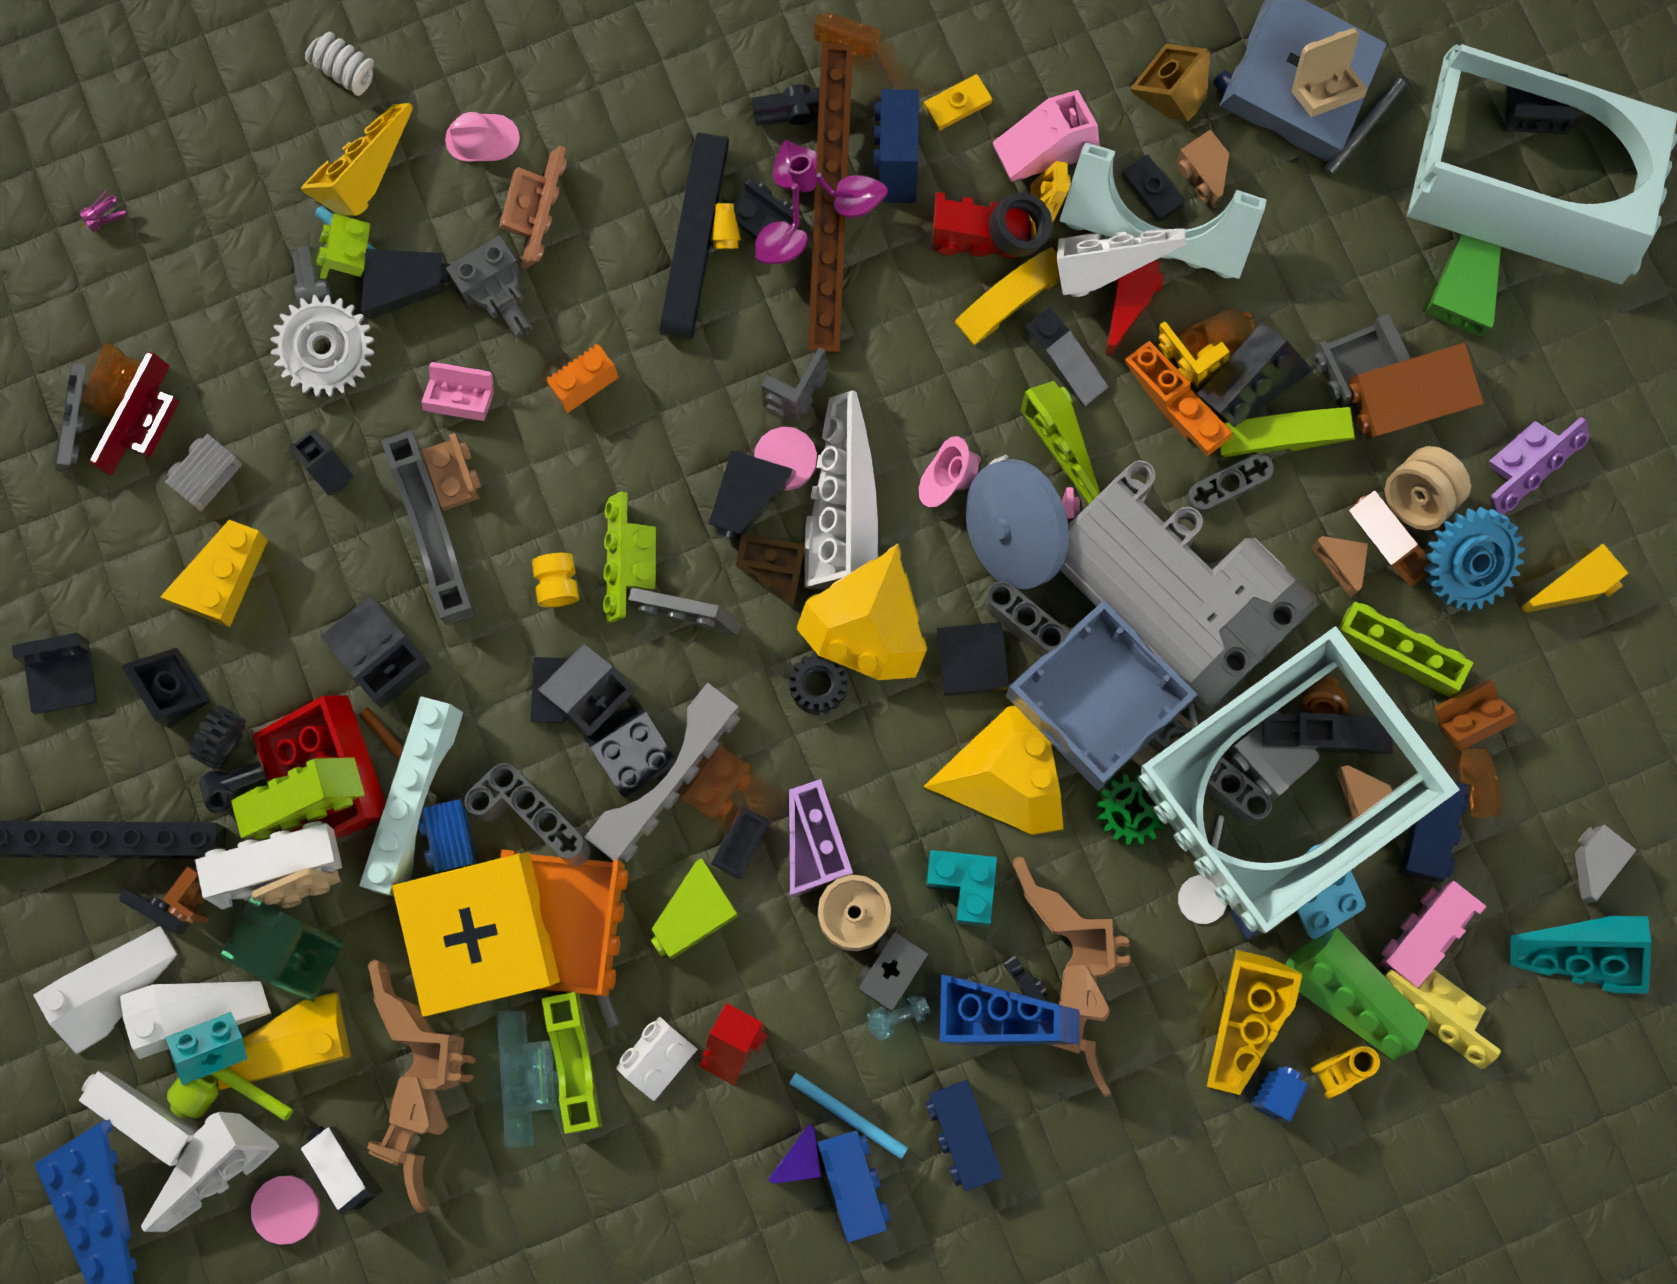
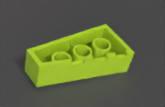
[231,757,365,842]

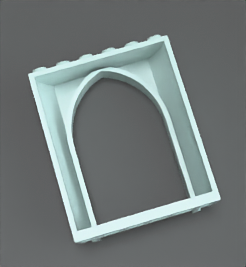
[1407,44,1677,285]
[1138,626,1460,933]

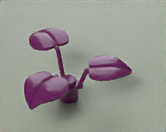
[755,140,888,264]

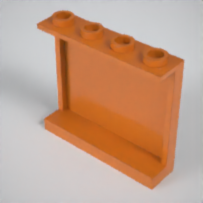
[501,850,628,997]

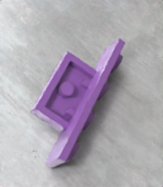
[1489,417,1590,515]

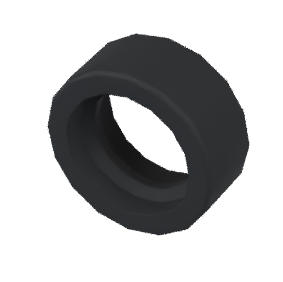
[988,192,1053,257]

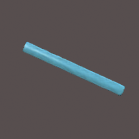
[789,1072,908,1159]

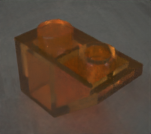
[1179,309,1255,360]

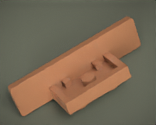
[499,146,567,269]

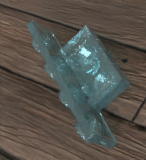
[497,1011,556,1148]

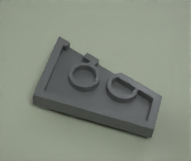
[55,363,88,473]

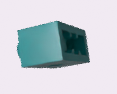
[165,1012,248,1085]

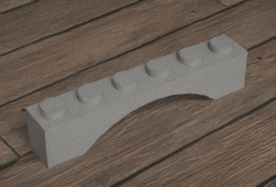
[584,682,740,862]

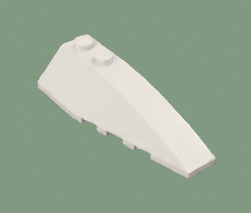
[804,391,878,589]

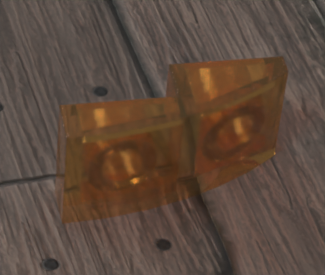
[1460,747,1501,818]

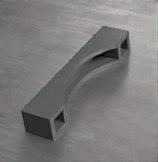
[381,430,477,626]

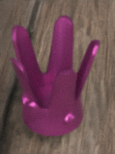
[79,189,127,233]

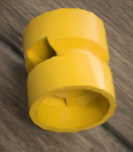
[532,553,580,608]

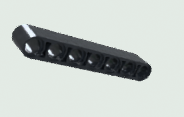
[660,132,729,340]

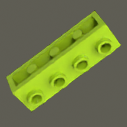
[1338,602,1474,698]

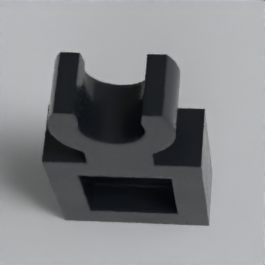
[1003,956,1048,1001]

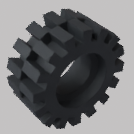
[789,653,848,715]
[190,706,246,770]

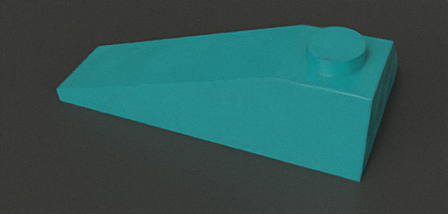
[1510,916,1651,994]

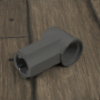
[292,246,333,308]

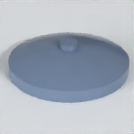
[966,459,1069,589]

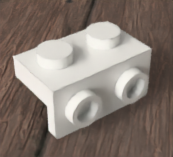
[616,1017,698,1101]

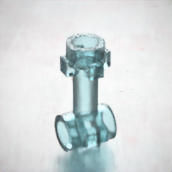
[866,995,931,1041]

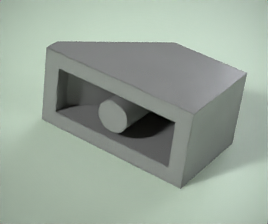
[1575,824,1636,904]

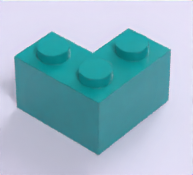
[926,850,997,927]

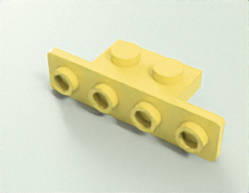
[1384,970,1501,1069]

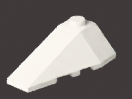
[120,981,271,1059]

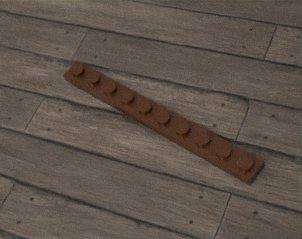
[808,43,853,354]

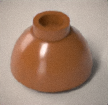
[1302,676,1348,715]

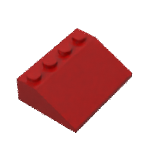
[252,695,386,840]

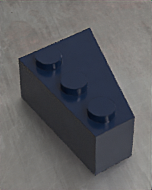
[873,89,919,203]

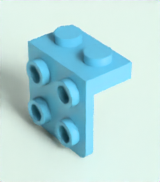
[1296,844,1366,939]

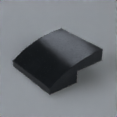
[937,622,1009,696]

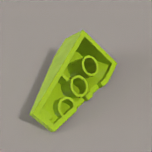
[1021,381,1100,505]

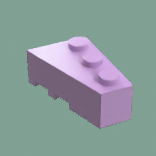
[789,779,853,898]

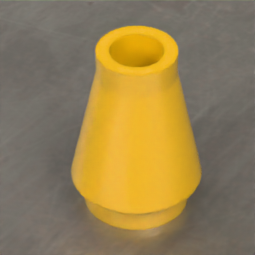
[710,203,741,249]

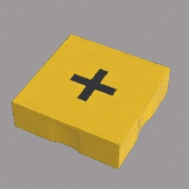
[392,852,560,1017]

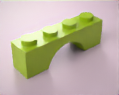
[542,992,602,1134]

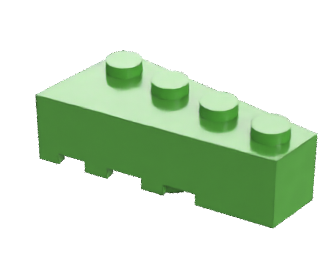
[1285,927,1429,1060]

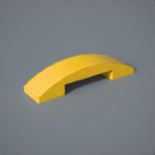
[955,247,1060,346]

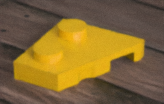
[1030,161,1071,240]

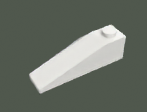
[1057,228,1186,297]
[33,926,178,1054]
[141,1112,279,1232]

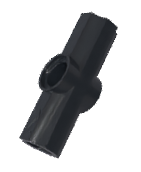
[751,84,819,126]

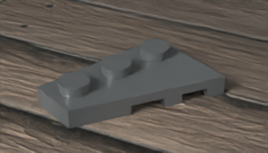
[628,587,742,636]

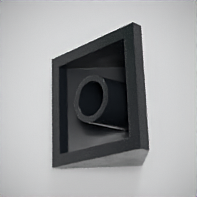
[122,648,210,729]

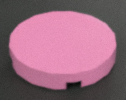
[754,427,817,491]
[251,1175,320,1245]

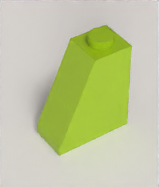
[651,858,739,960]

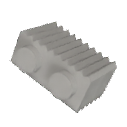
[165,434,242,512]

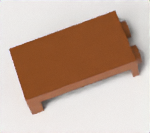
[1348,343,1484,439]

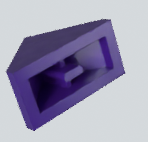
[768,1124,821,1184]

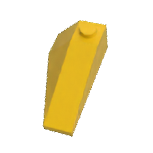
[300,103,413,216]
[1207,950,1302,1095]
[217,992,351,1090]

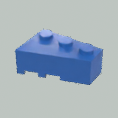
[817,1130,891,1242]

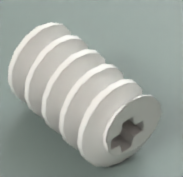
[305,31,374,96]

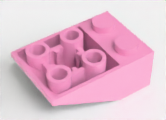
[993,90,1100,182]

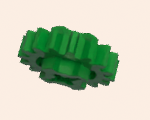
[1096,774,1165,846]

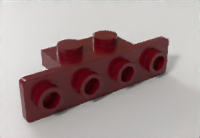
[90,352,180,475]

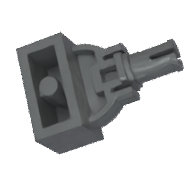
[446,235,533,339]

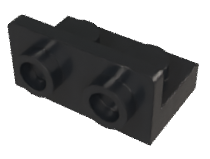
[734,179,793,239]

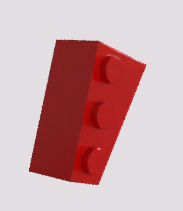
[932,192,1029,258]
[699,1003,768,1086]

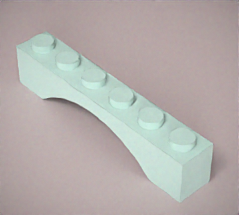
[359,696,463,898]

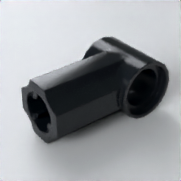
[199,761,268,813]

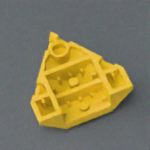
[796,544,927,680]
[923,706,1064,835]

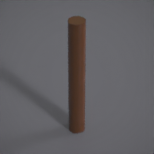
[359,707,404,761]

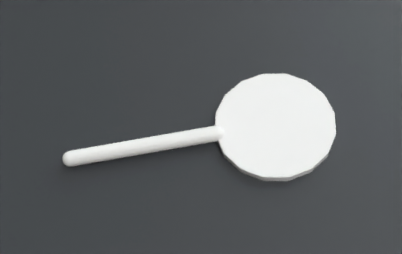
[1178,815,1226,924]

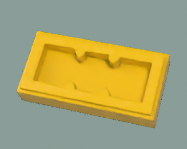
[923,74,992,132]

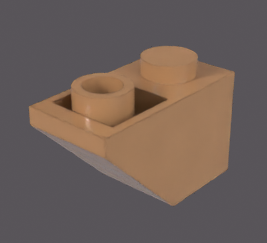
[1176,129,1229,210]

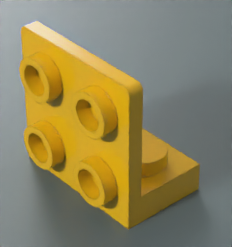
[1158,321,1230,389]

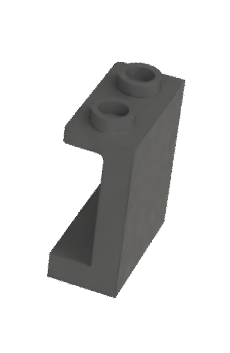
[1313,314,1411,408]

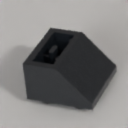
[537,644,636,736]

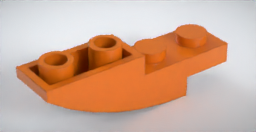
[1125,341,1232,457]

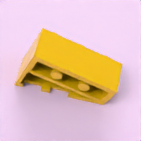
[161,520,268,627]

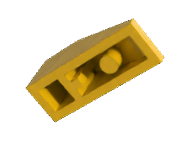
[1521,544,1628,613]

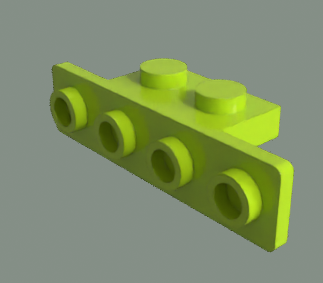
[603,492,656,623]

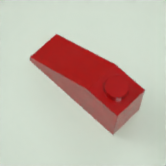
[1105,260,1164,356]

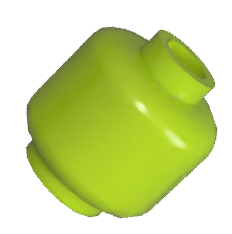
[167,1074,219,1119]

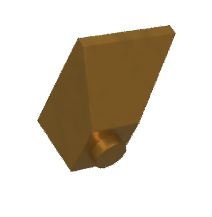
[1130,44,1210,121]

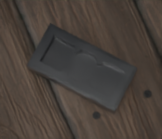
[1122,154,1185,222]
[530,657,567,724]
[711,806,771,880]
[118,889,190,934]

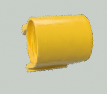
[1311,1046,1380,1099]

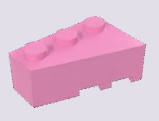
[1379,881,1487,988]

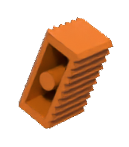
[547,344,619,413]

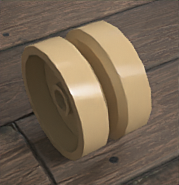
[1384,446,1471,530]
[818,875,891,952]

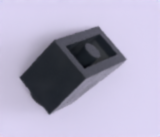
[289,428,354,496]

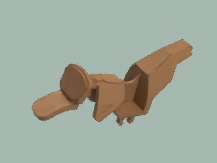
[1013,857,1131,1097]
[367,960,476,1213]

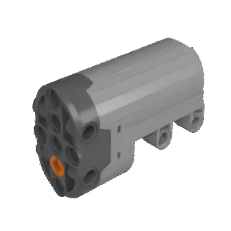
[1060,460,1320,714]

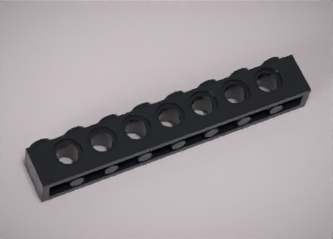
[0,821,226,860]

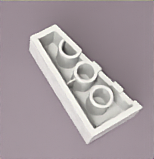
[195,821,342,910]

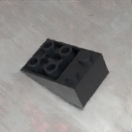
[320,595,432,709]

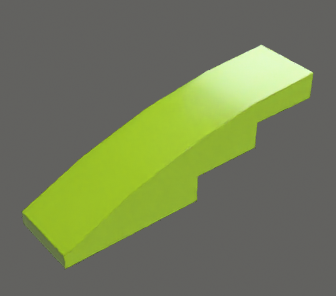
[1220,407,1355,458]

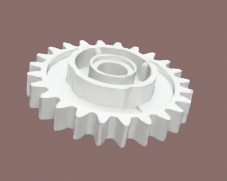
[270,295,375,397]

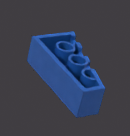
[940,974,1079,1045]

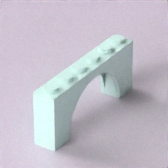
[1060,142,1267,279]

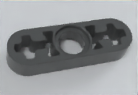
[1186,454,1274,513]

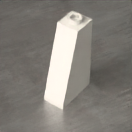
[79,1071,198,1166]

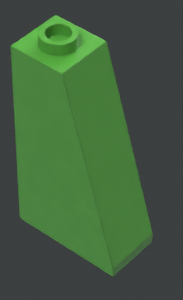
[1425,233,1501,338]

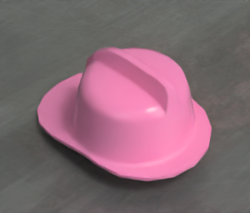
[445,112,520,162]
[919,436,981,507]

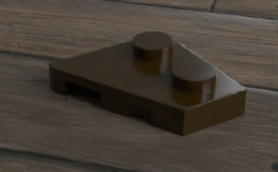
[736,534,805,607]

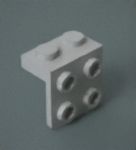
[1229,712,1319,801]

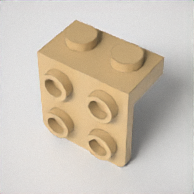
[1291,28,1367,118]
[251,868,341,908]

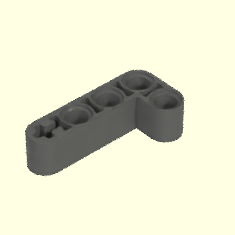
[464,763,590,866]

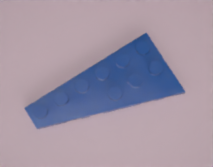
[34,1119,137,1284]

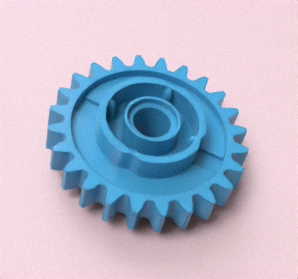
[1424,507,1525,611]

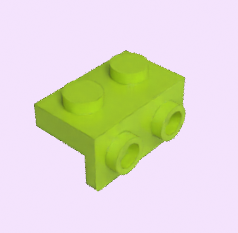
[316,213,370,280]

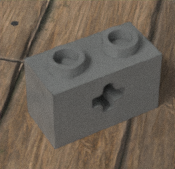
[856,932,928,1012]

